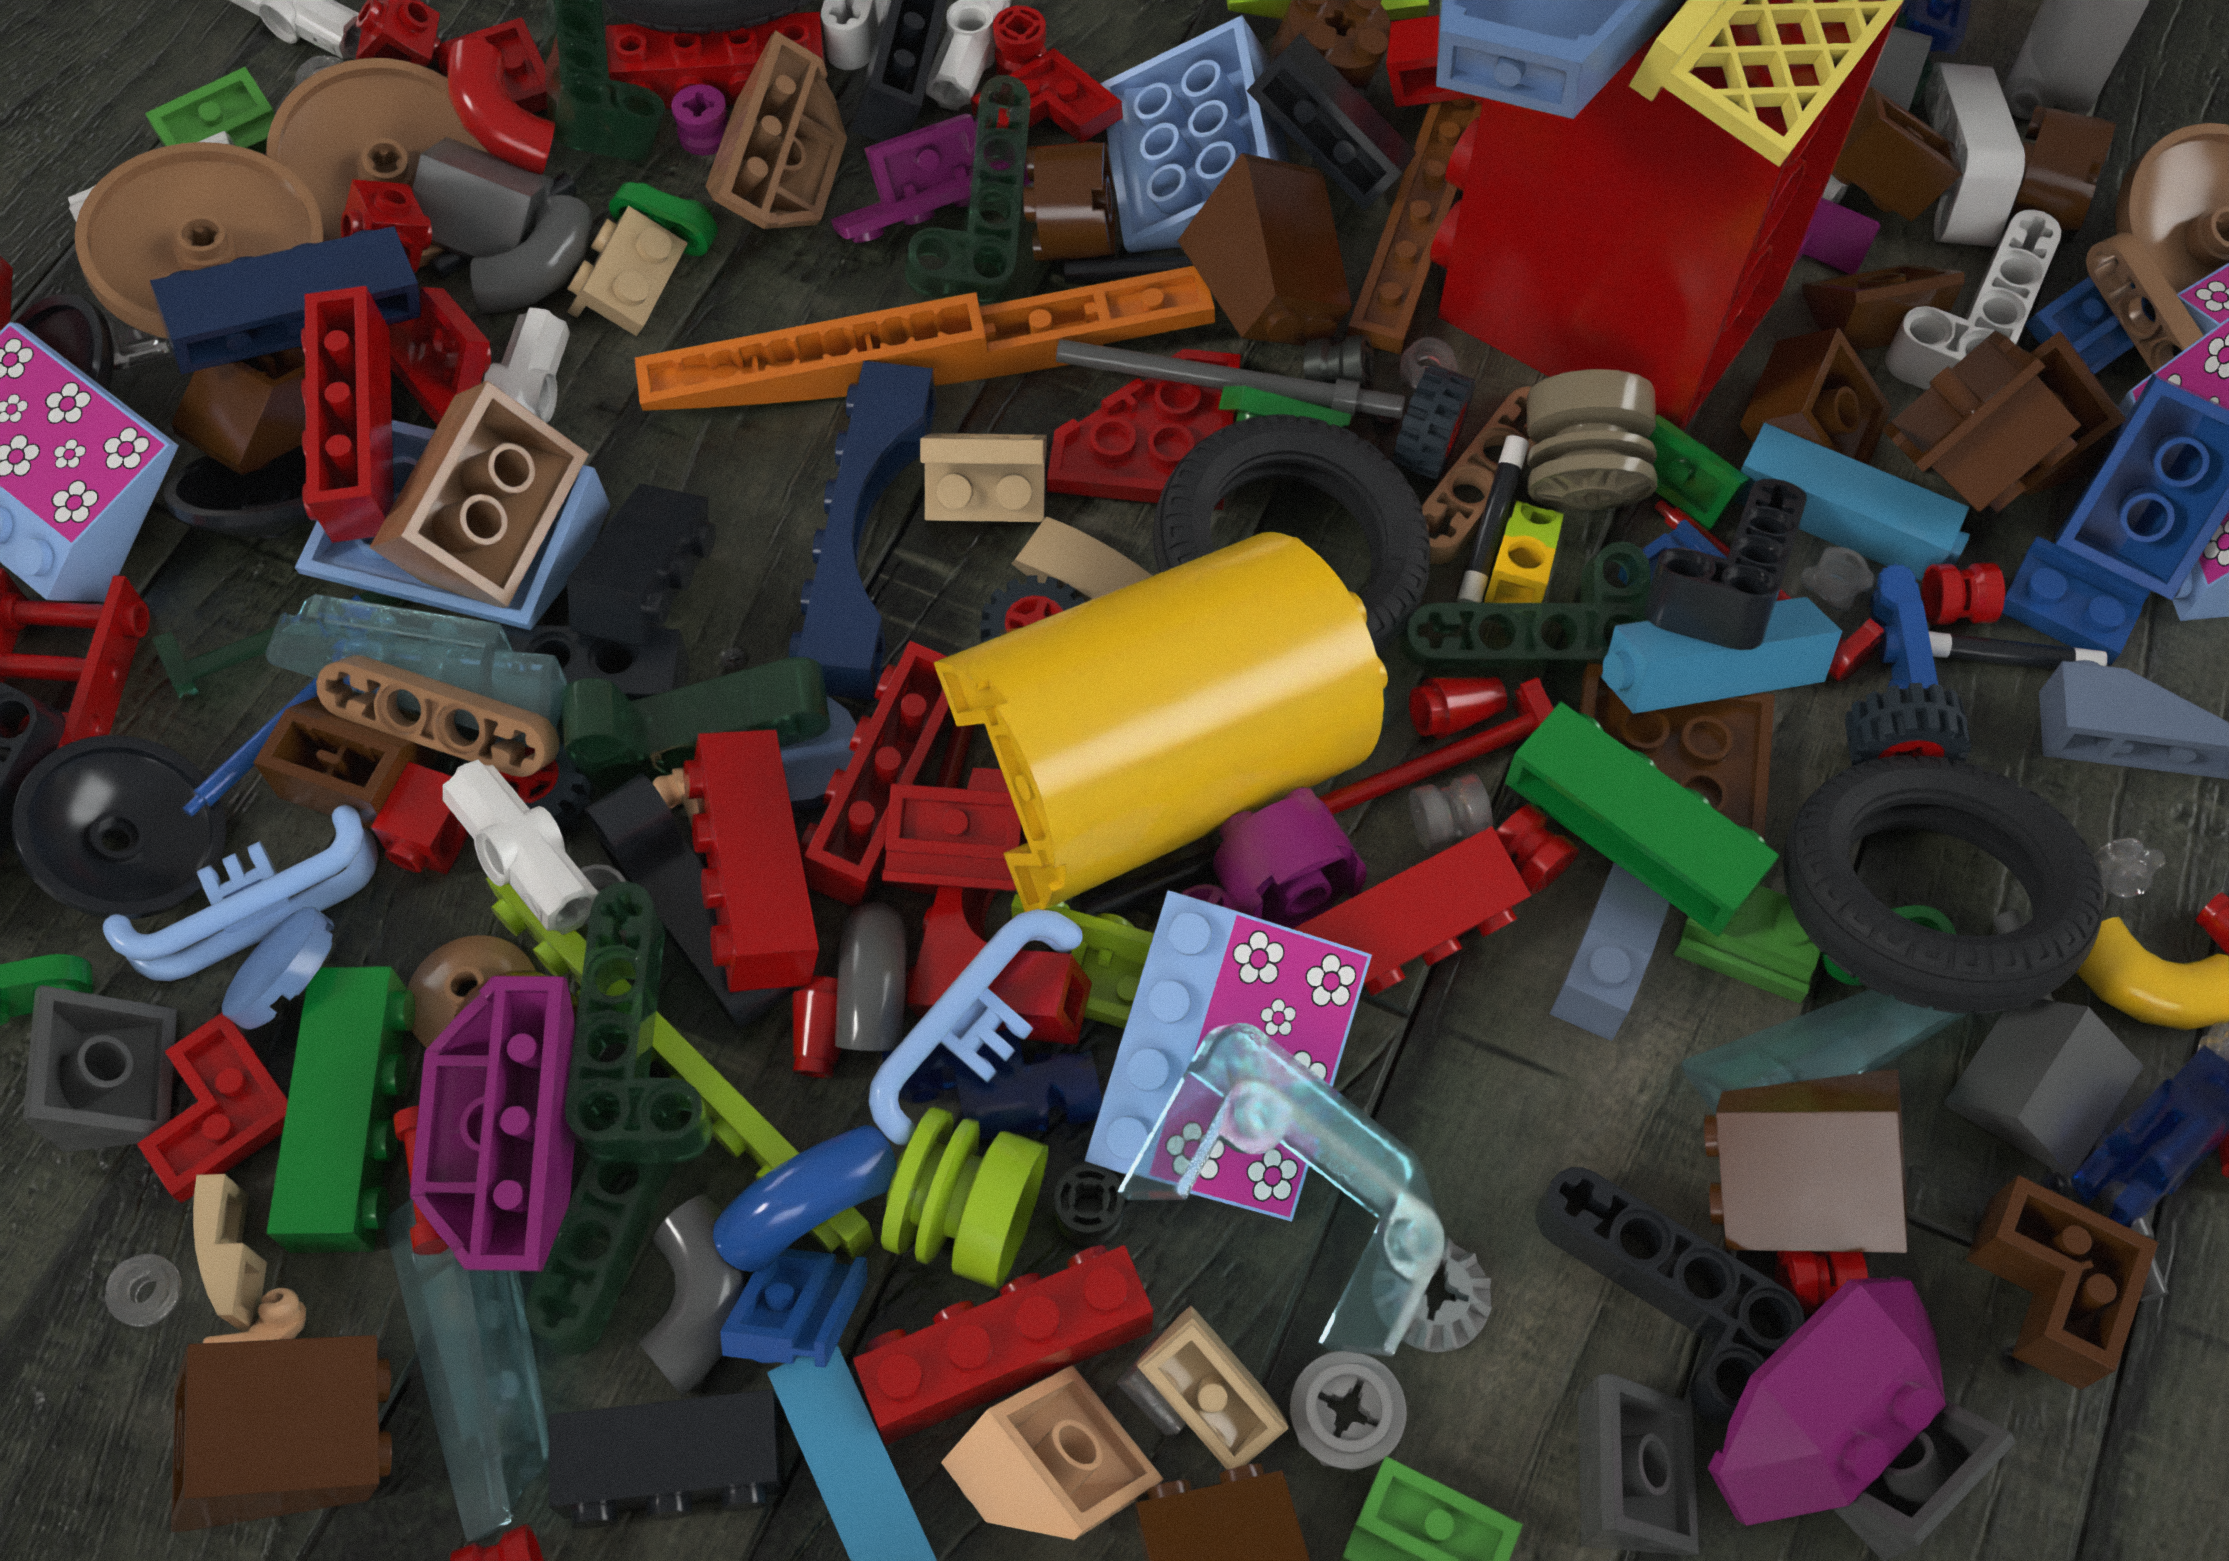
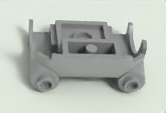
[2002,0,2150,120]

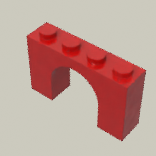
[905,768,1092,1045]

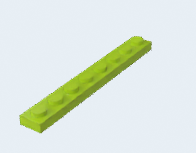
[486,877,875,1260]

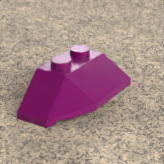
[410,976,582,1272]
[1708,1276,1946,1526]

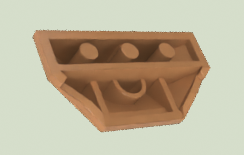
[705,30,847,229]

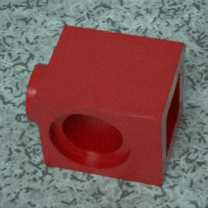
[371,762,469,875]

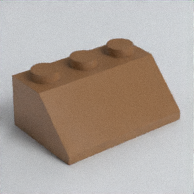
[369,381,589,608]

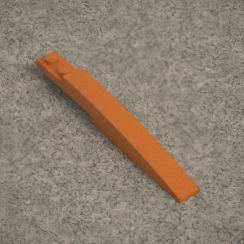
[635,266,1215,411]

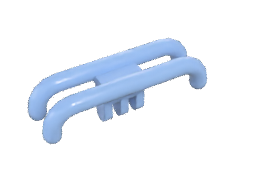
[103,804,379,982]
[868,909,1083,1145]

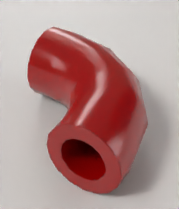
[447,38,555,175]

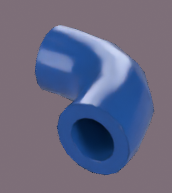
[713,1125,897,1272]

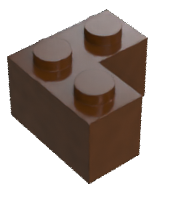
[1966,1175,2159,1390]

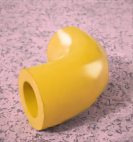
[2076,917,2229,1031]

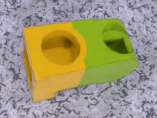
[1482,501,1564,622]

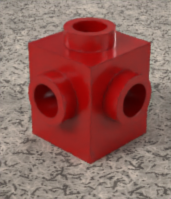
[355,0,441,67]
[341,179,432,273]

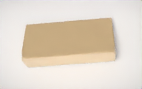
[1137,1306,1289,1470]

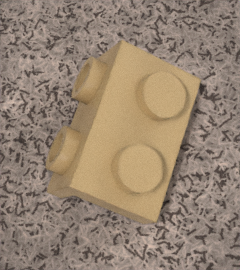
[567,206,688,336]

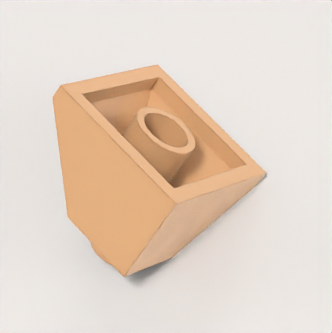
[941,1365,1164,1540]

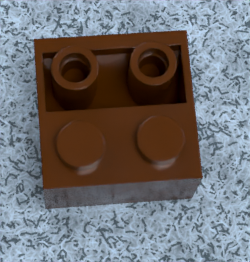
[1832,87,1963,222]
[171,347,306,476]
[253,693,441,831]

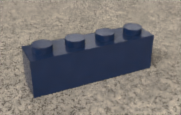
[150,226,421,374]

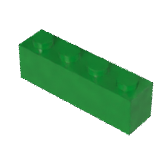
[1505,702,1780,937]
[267,966,416,1253]

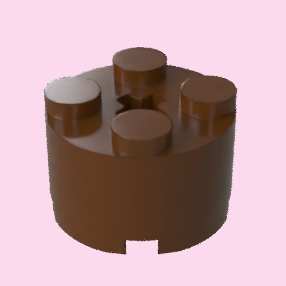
[1270,0,1391,90]
[2008,105,2116,232]
[1023,142,1116,262]

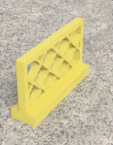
[1629,0,1904,167]

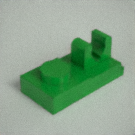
[1218,386,1352,428]
[1646,414,1750,531]

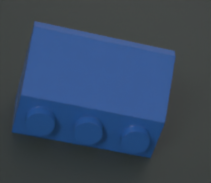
[2055,373,2229,600]

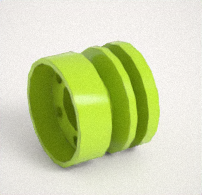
[881,1107,1048,1289]

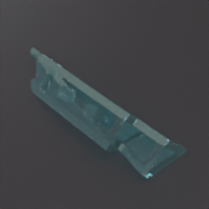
[266,594,569,747]
[1681,989,1971,1115]
[385,1199,549,1541]

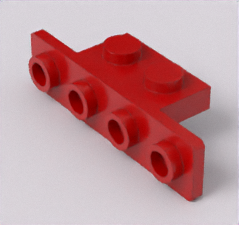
[387,287,491,426]

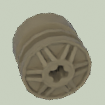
[1527,369,1657,511]

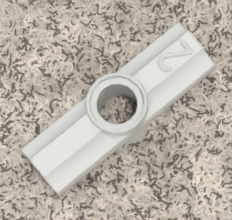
[229,0,362,60]
[926,0,1012,111]
[483,307,570,423]
[443,759,599,935]

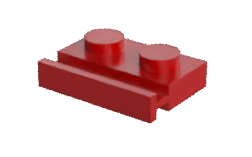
[882,784,1024,892]

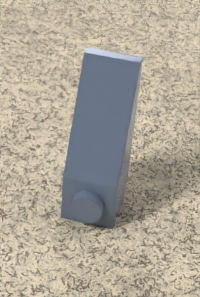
[2039,660,2229,779]
[1550,863,1670,1041]

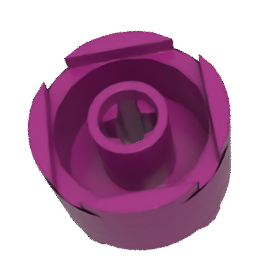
[1213,787,1367,929]

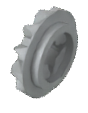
[1378,1237,1492,1352]
[1289,1351,1407,1472]

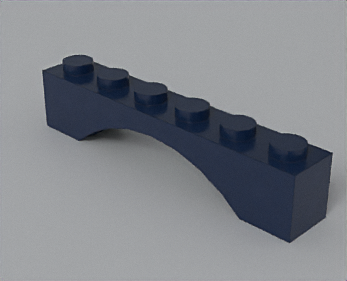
[789,361,937,701]

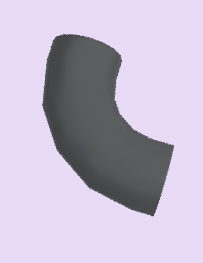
[470,195,593,315]
[835,901,907,1051]
[638,1194,746,1398]

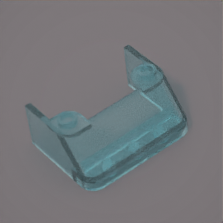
[1117,1023,1445,1356]

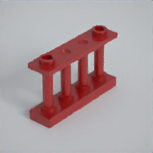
[0,568,150,749]

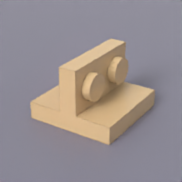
[920,433,1047,522]

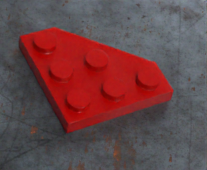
[1047,349,1241,510]

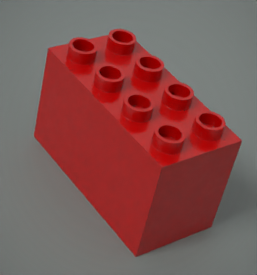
[1430,0,1904,432]

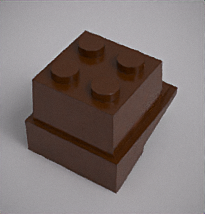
[1882,330,2081,513]

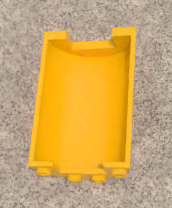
[933,532,1388,912]

